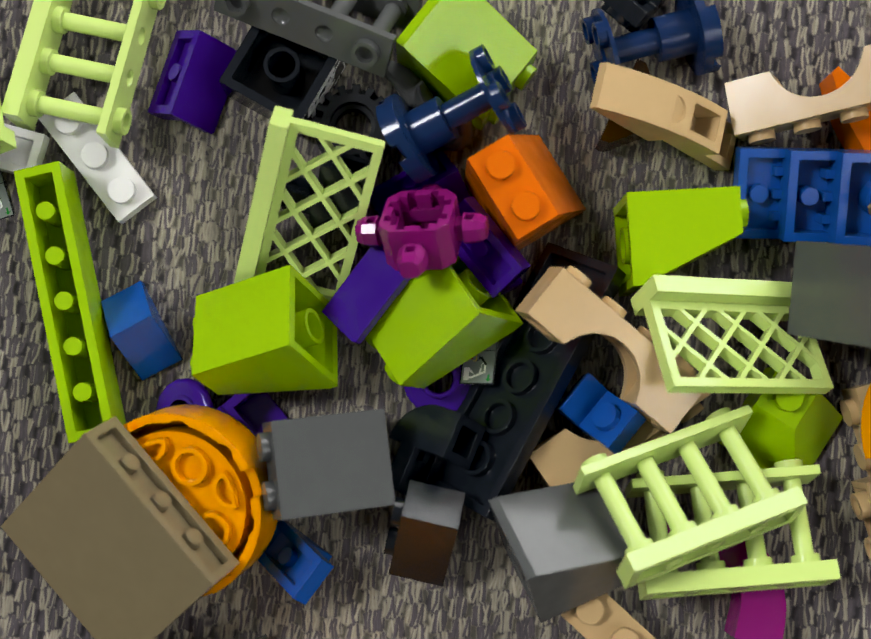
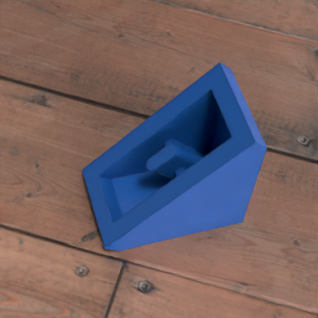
[101,281,183,381]

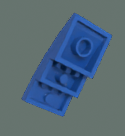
[733,147,871,246]

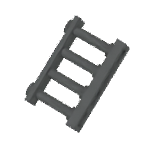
[214,0,423,78]

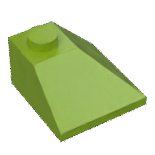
[718,367,843,469]

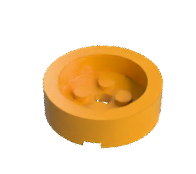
[123,404,278,597]

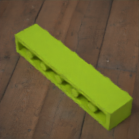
[13,161,126,443]

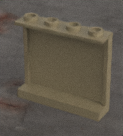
[1,416,240,639]

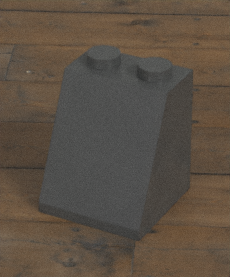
[787,241,871,348]
[256,409,396,520]
[489,482,628,623]

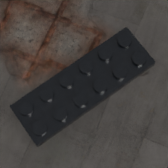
[431,242,626,522]

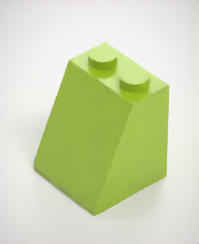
[395,0,538,131]
[613,186,749,296]
[365,256,523,388]
[190,264,338,395]

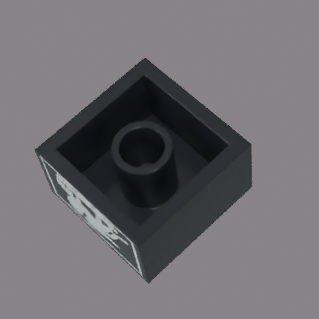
[219,26,348,139]

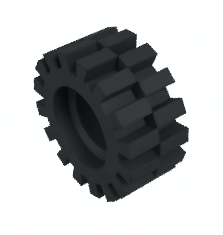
[312,84,389,161]

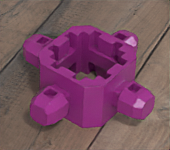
[355,184,489,278]

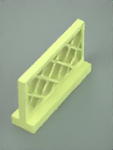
[234,105,385,301]
[630,275,834,394]

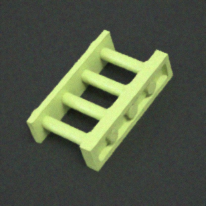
[2,0,166,149]
[573,404,808,589]
[625,459,841,600]

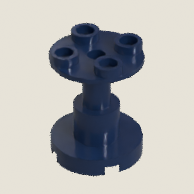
[581,0,724,86]
[376,44,527,184]

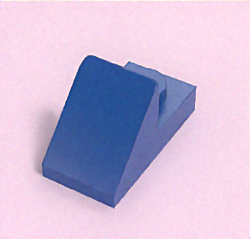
[555,373,646,454]
[258,520,334,605]

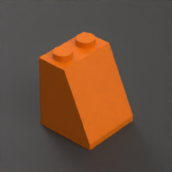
[464,134,586,251]

